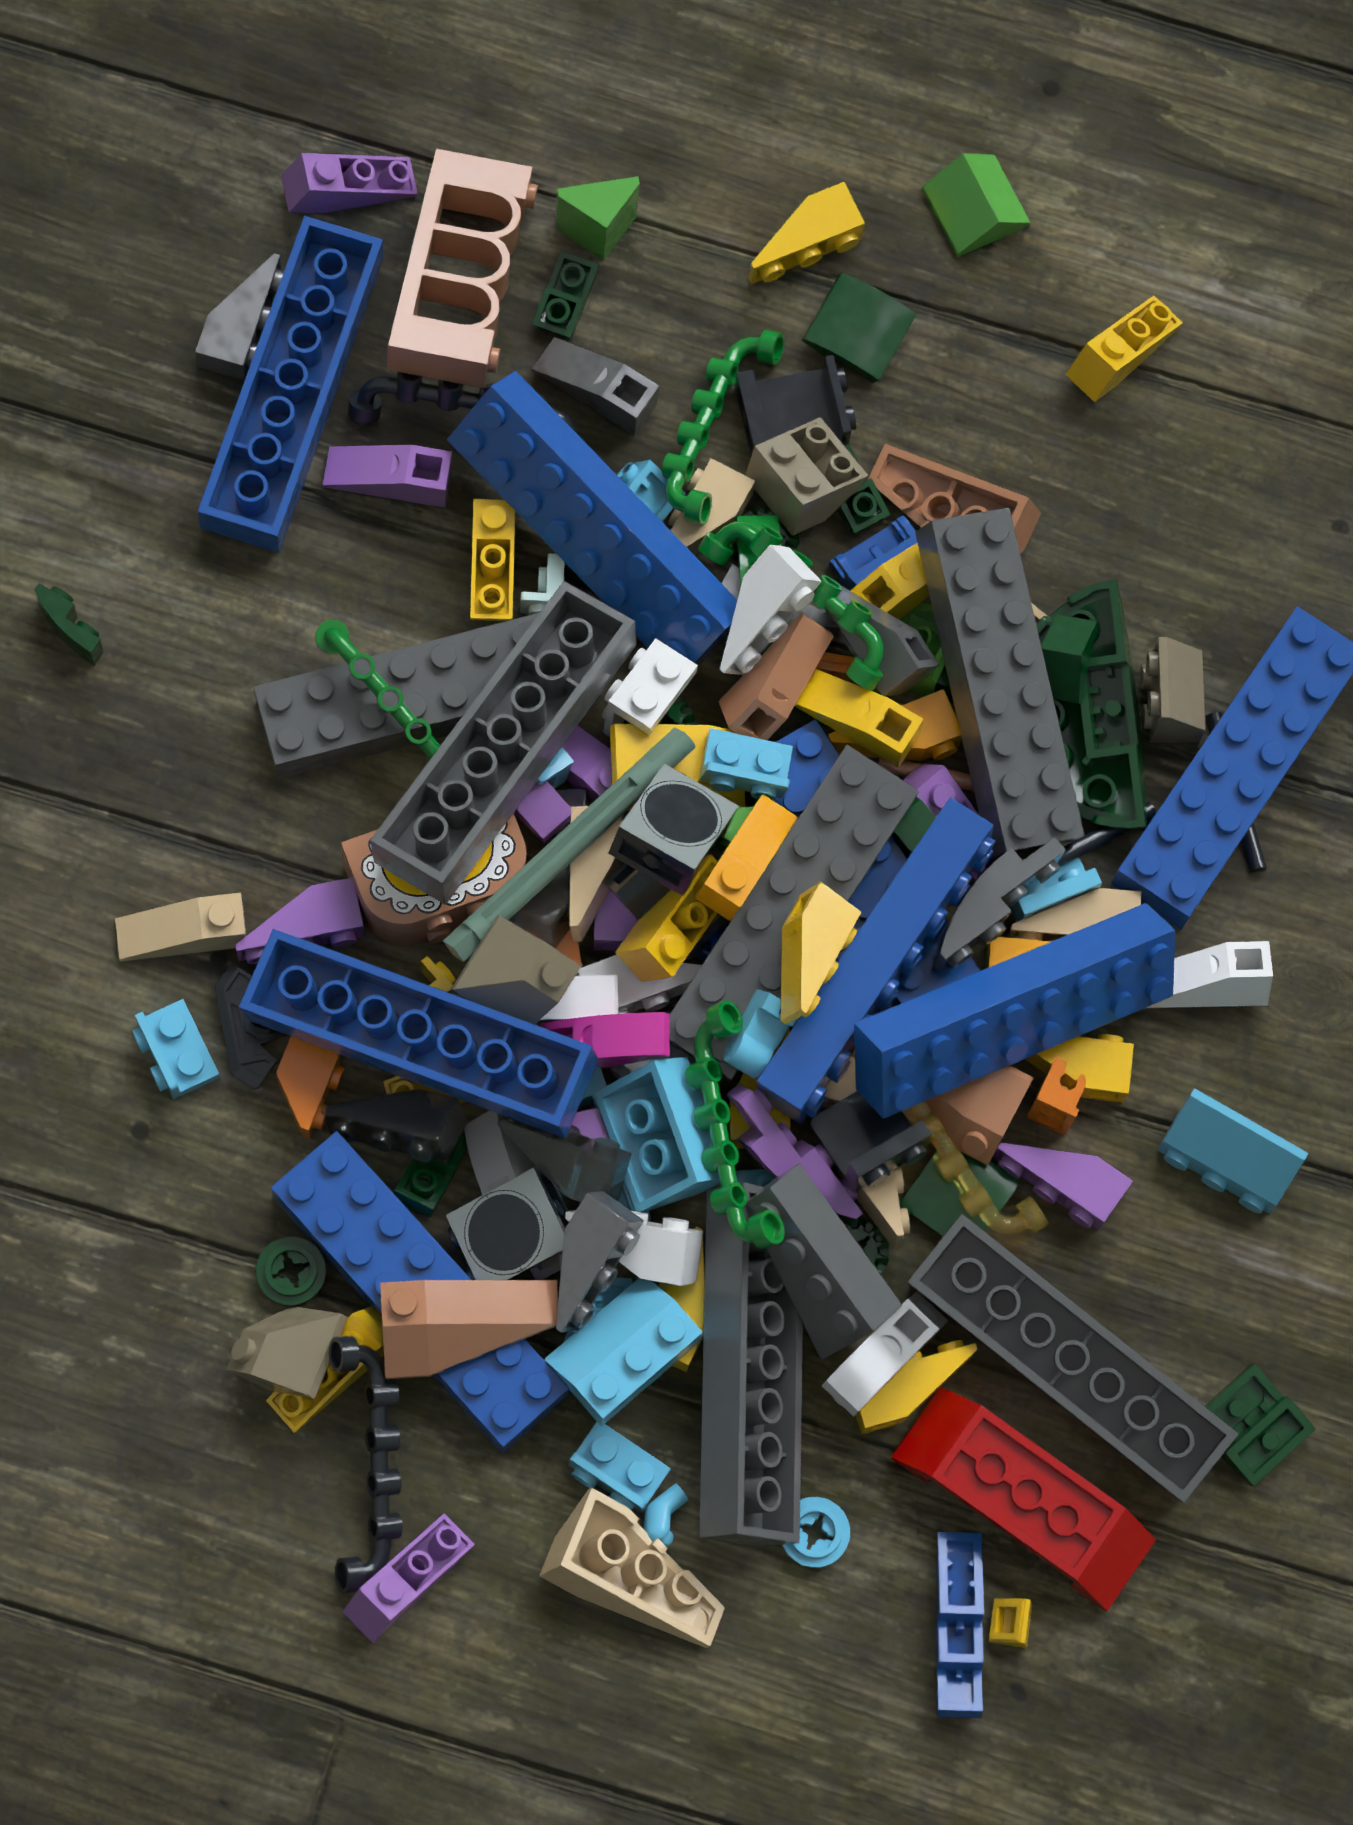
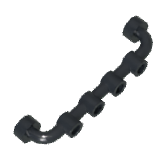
[348,372,585,442]
[329,1336,403,1594]

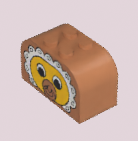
[341,813,526,946]

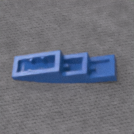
[936,1532,984,1718]

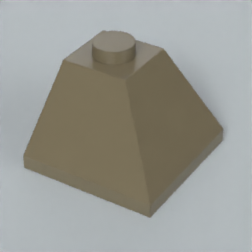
[451,915,581,1025]
[226,1306,348,1399]

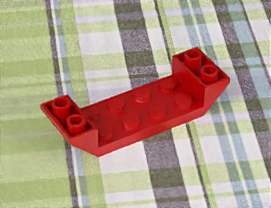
[891,1387,1156,1612]

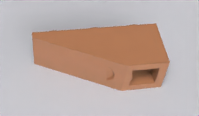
[718,612,833,740]

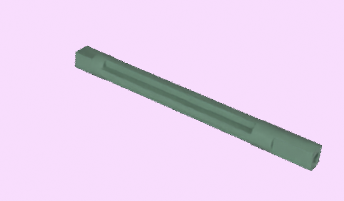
[443,727,695,962]

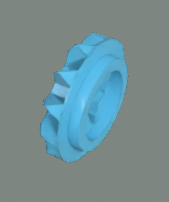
[783,1497,850,1568]

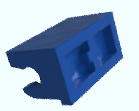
[829,515,917,591]

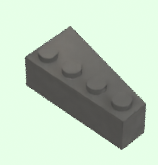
[745,1163,902,1360]

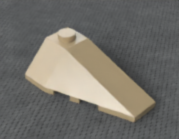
[539,1488,725,1648]

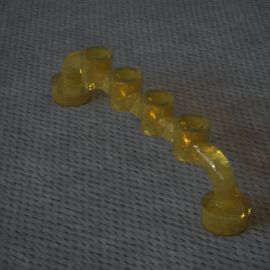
[909,1101,1049,1234]

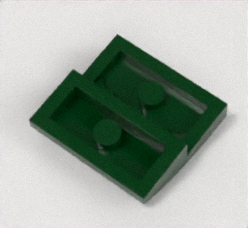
[801,272,917,383]
[899,1142,1021,1237]
[1205,1363,1316,1486]

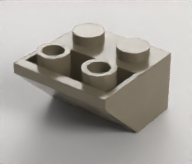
[745,417,869,536]
[1140,637,1205,743]

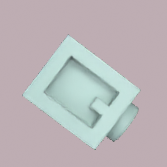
[520,553,564,615]

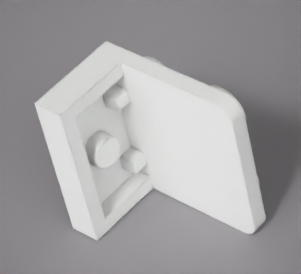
[602,638,698,737]

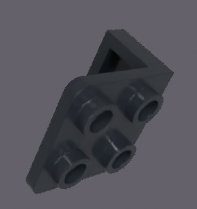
[810,1091,932,1193]

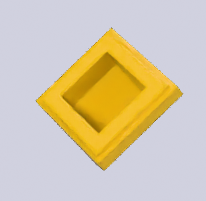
[988,1598,1032,1648]

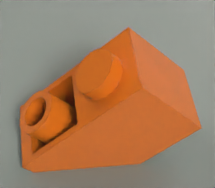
[276,1036,346,1139]

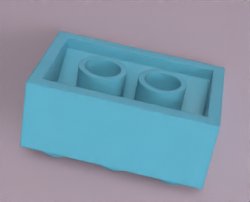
[594,1057,720,1213]
[1157,1088,1308,1214]
[544,1278,703,1427]

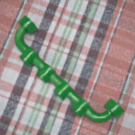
[662,330,784,526]
[698,522,884,691]
[315,620,441,759]
[685,1000,785,1249]

